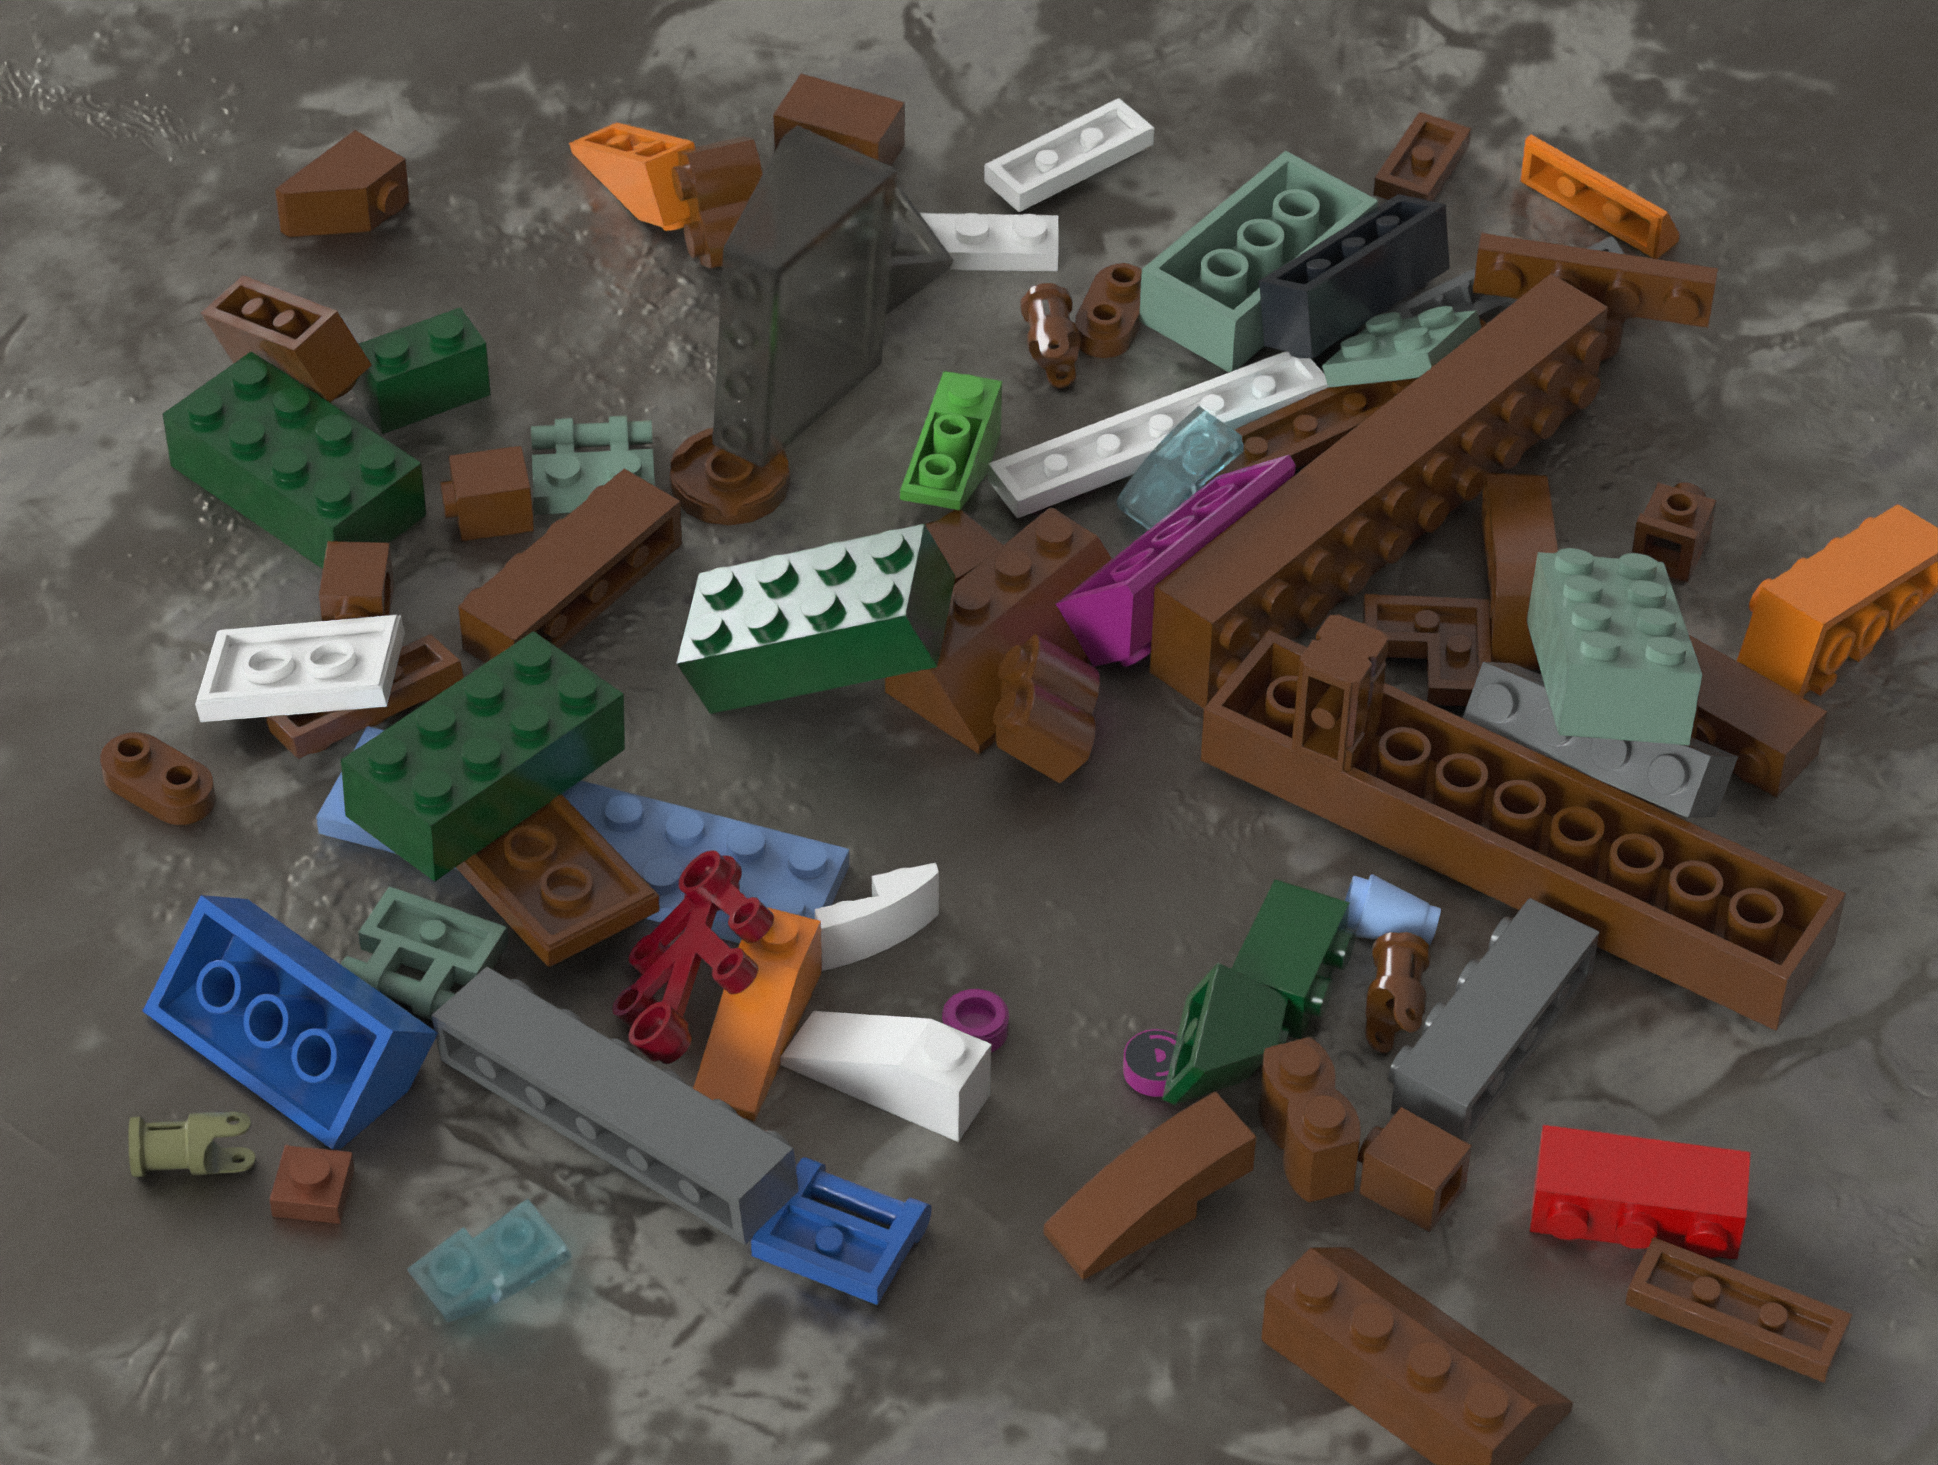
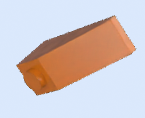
[569,122,695,231]
[693,907,822,1121]

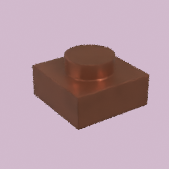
[270,1145,355,1224]

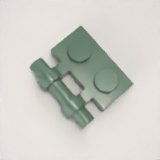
[531,415,655,515]
[341,886,509,1021]

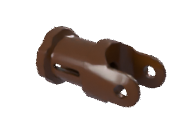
[1020,283,1080,388]
[1365,932,1431,1053]

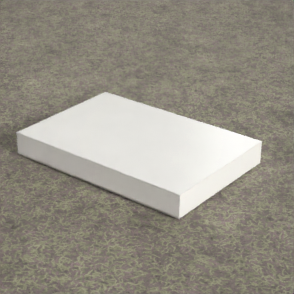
[195,615,405,722]

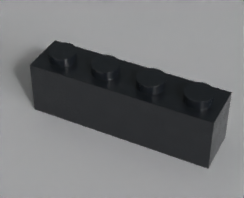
[1259,194,1450,359]

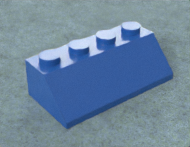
[143,895,438,1150]

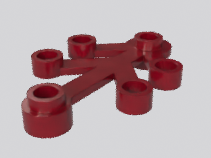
[612,850,774,1064]

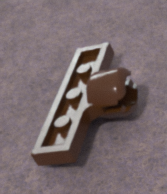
[1473,233,1718,363]

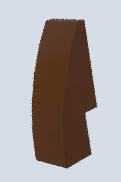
[1043,1091,1256,1280]

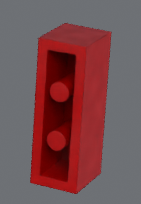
[1529,1125,1751,1260]

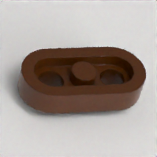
[1075,263,1142,358]
[100,732,216,825]

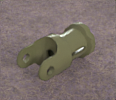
[128,1112,256,1177]

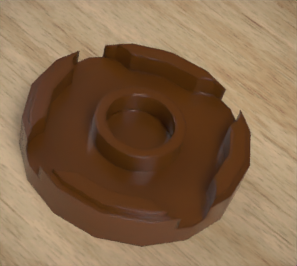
[669,427,790,526]

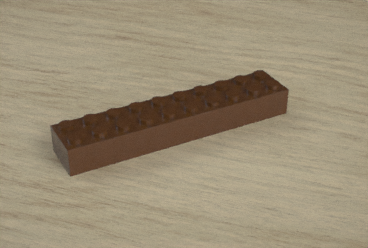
[1150,274,1608,709]
[1201,630,1846,1031]

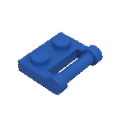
[751,1157,932,1305]

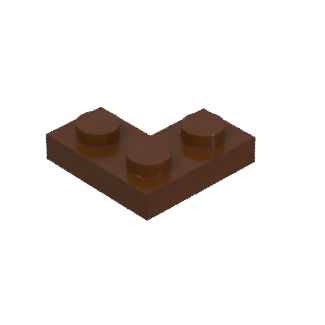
[1363,594,1491,706]

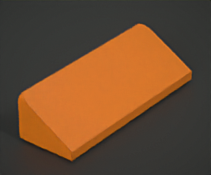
[1520,134,1680,259]

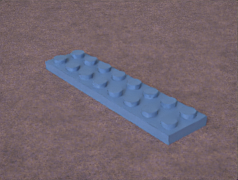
[316,726,849,943]

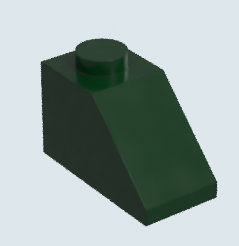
[1162,962,1289,1105]

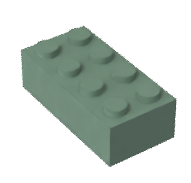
[1139,151,1378,372]
[1527,548,1702,745]

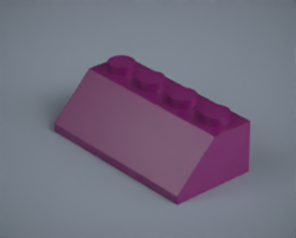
[1056,455,1296,667]

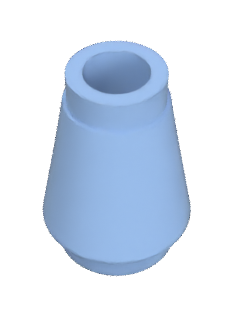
[1345,874,1441,946]

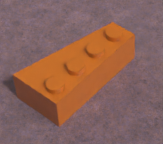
[1737,504,1938,698]

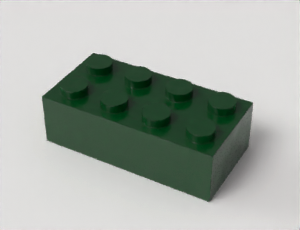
[162,351,427,569]
[676,524,956,714]
[341,631,625,882]

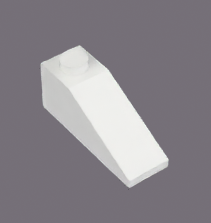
[780,1011,991,1142]

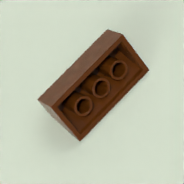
[885,507,1112,754]
[1261,1247,1573,1465]

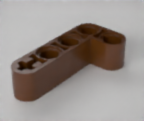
[1482,473,1558,671]

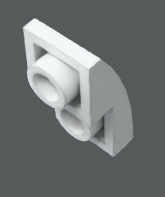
[815,863,939,971]

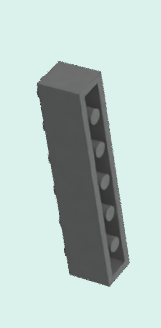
[432,967,799,1245]

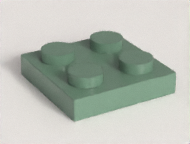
[1322,306,1481,388]

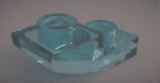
[1116,406,1244,530]
[407,1198,572,1322]

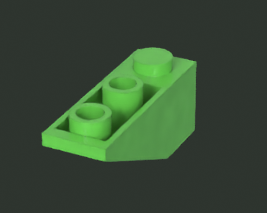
[900,371,1002,510]

